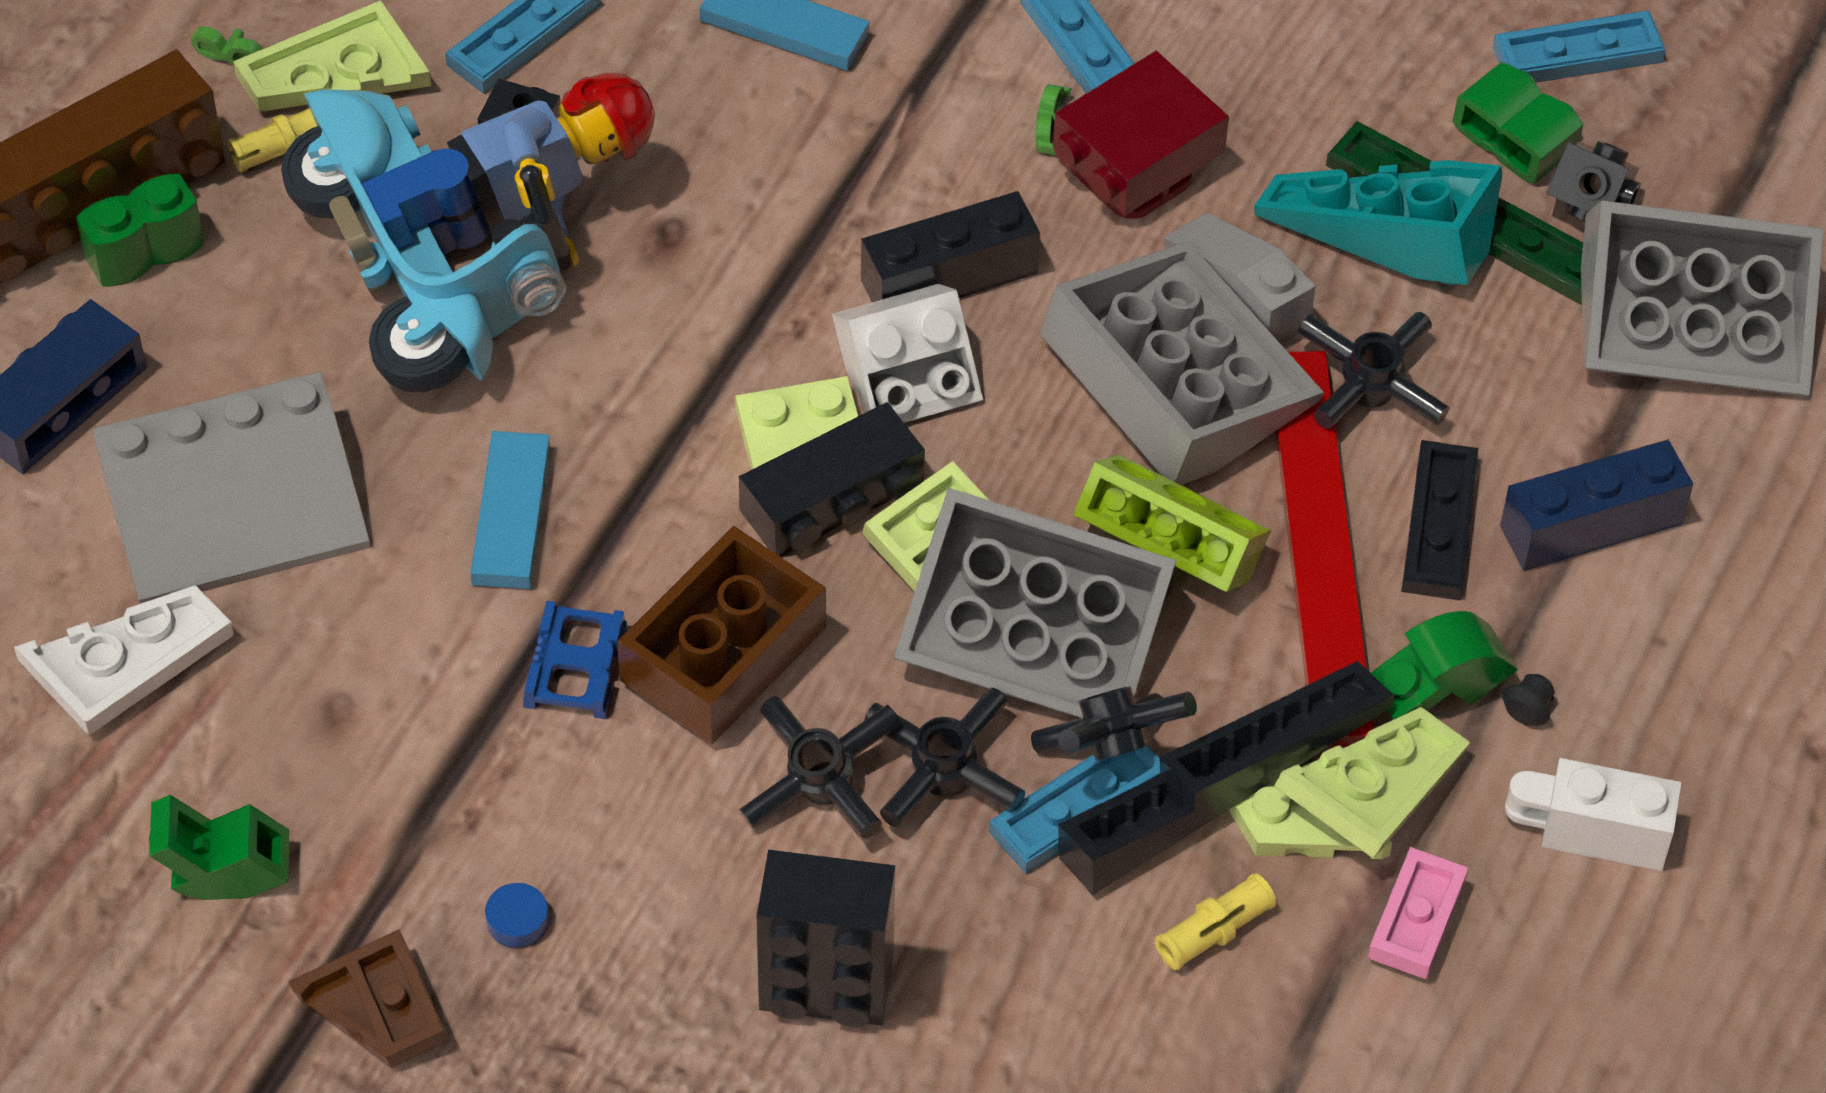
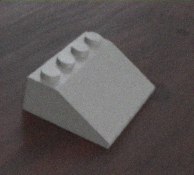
[1581,201,1824,397]
[1040,241,1324,485]
[92,371,370,604]
[893,487,1176,719]

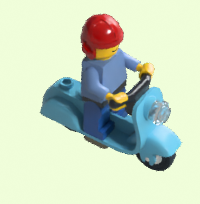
[281,73,655,392]

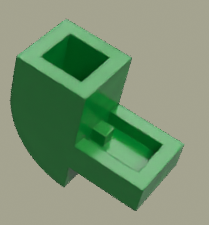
[1371,611,1519,719]
[149,794,289,900]

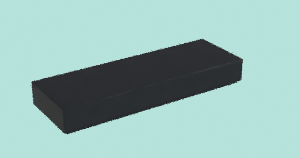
[1401,440,1479,600]

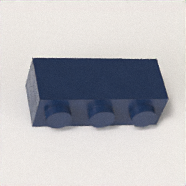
[0,299,147,474]
[1500,439,1694,571]

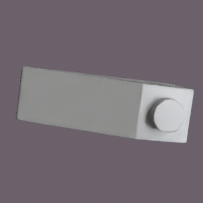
[1163,212,1316,344]

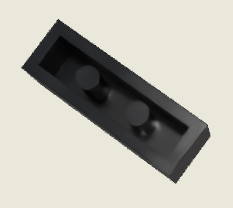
[861,191,1040,302]
[738,402,925,556]

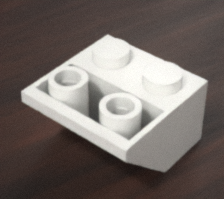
[832,284,983,423]

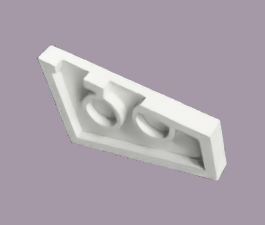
[14,585,234,735]

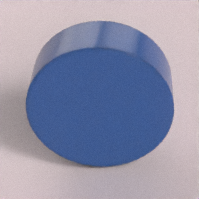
[485,883,548,948]

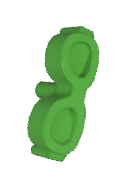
[191,26,268,65]
[1035,84,1072,155]

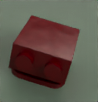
[1053,50,1229,219]

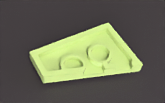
[233,0,431,112]
[1274,707,1470,859]

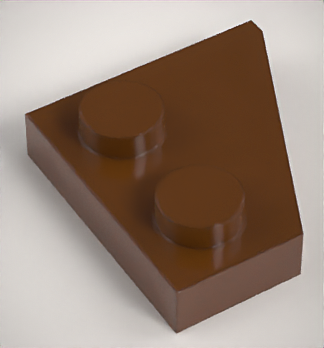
[289,929,450,1068]

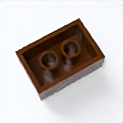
[617,525,826,744]

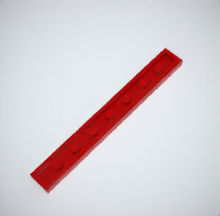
[1275,351,1374,748]

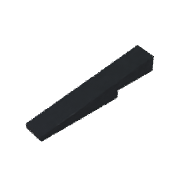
[1058,661,1394,895]

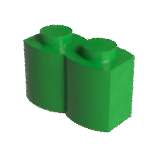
[1452,62,1584,184]
[76,174,204,287]

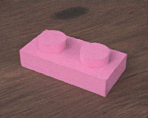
[1368,847,1468,979]

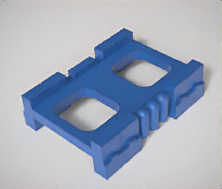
[523,601,627,719]

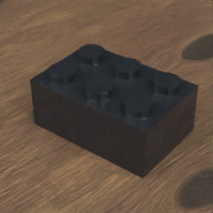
[756,849,896,1027]

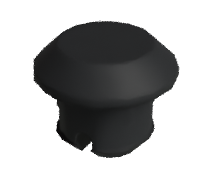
[1502,674,1555,726]

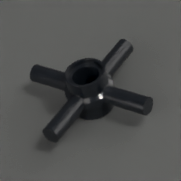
[1298,312,1450,429]
[1031,686,1197,760]
[864,687,1025,827]
[739,696,901,838]

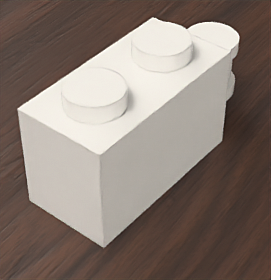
[1505,758,1681,871]

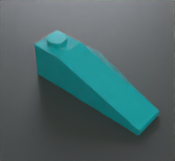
[1254,160,1503,285]

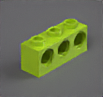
[1073,454,1271,592]

